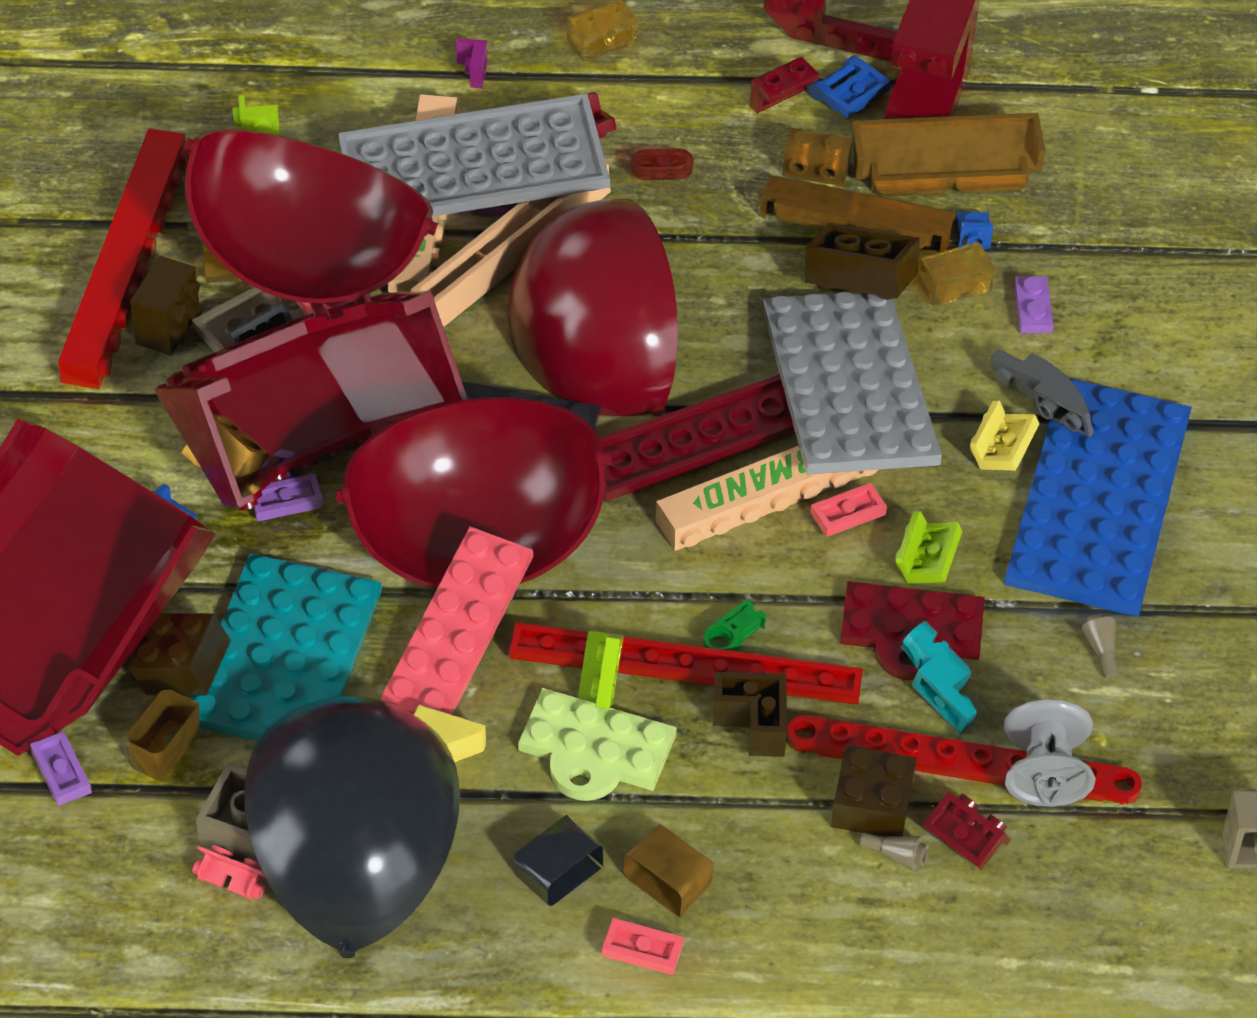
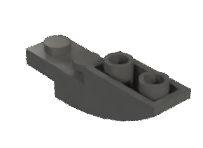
[990,349,1094,438]

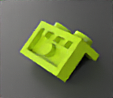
[578,630,624,709]

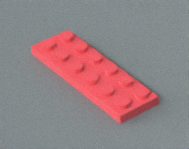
[380,527,533,715]

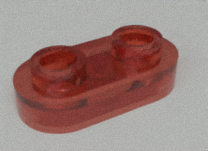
[631,148,694,180]

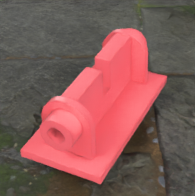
[192,845,267,900]

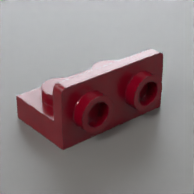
[922,791,1011,870]

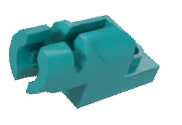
[900,621,977,735]

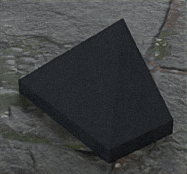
[228,303,293,344]

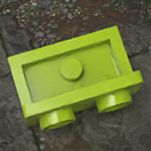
[233,95,280,136]
[896,511,963,584]

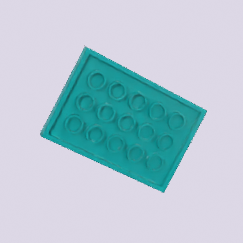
[191,553,382,741]

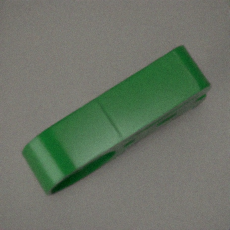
[703,600,767,652]

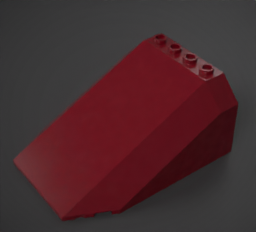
[0,418,216,756]

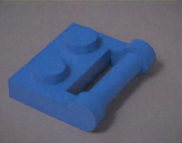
[808,55,891,119]

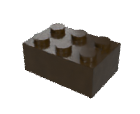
[805,223,920,300]

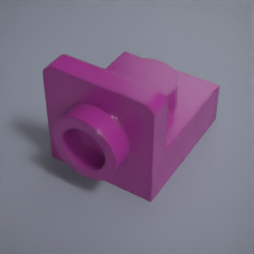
[456,38,488,88]

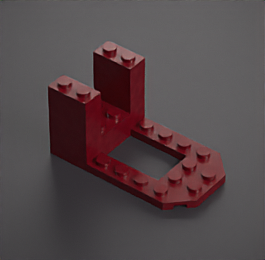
[763,0,980,119]

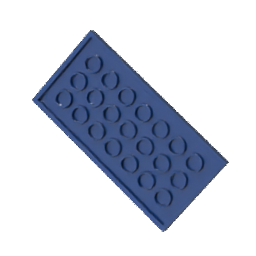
[1004,378,1192,617]

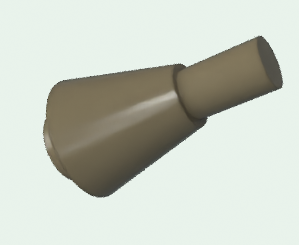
[1082,614,1119,678]
[860,833,929,872]

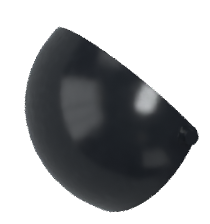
[245,696,460,958]

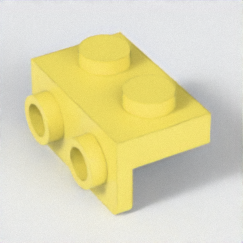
[970,401,1039,471]

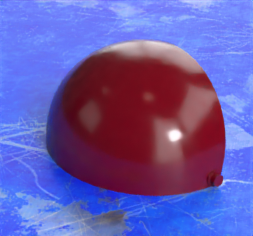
[184,129,438,303]
[508,199,678,417]
[336,397,612,589]

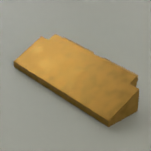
[851,113,1046,196]
[760,175,956,255]

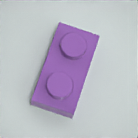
[1014,276,1054,333]
[253,473,323,522]
[30,731,92,806]

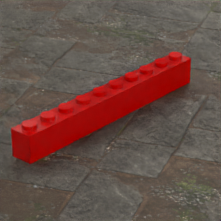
[58,128,190,389]

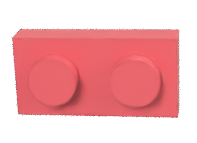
[810,483,887,537]
[602,918,684,975]

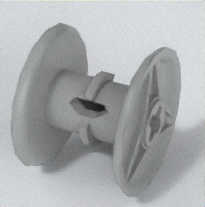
[1004,699,1096,807]

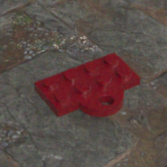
[840,581,985,681]

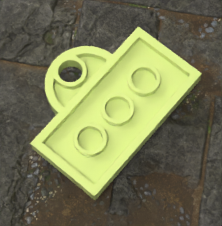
[518,688,677,801]

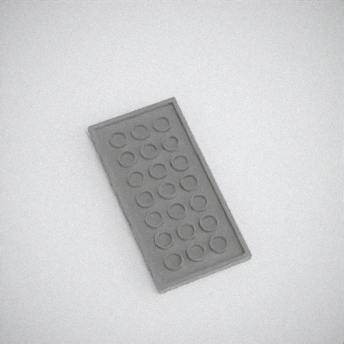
[338,94,610,217]
[762,292,942,475]

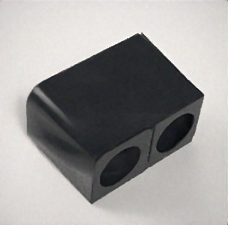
[514,815,603,906]

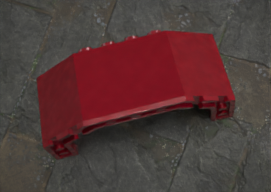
[155,291,468,511]

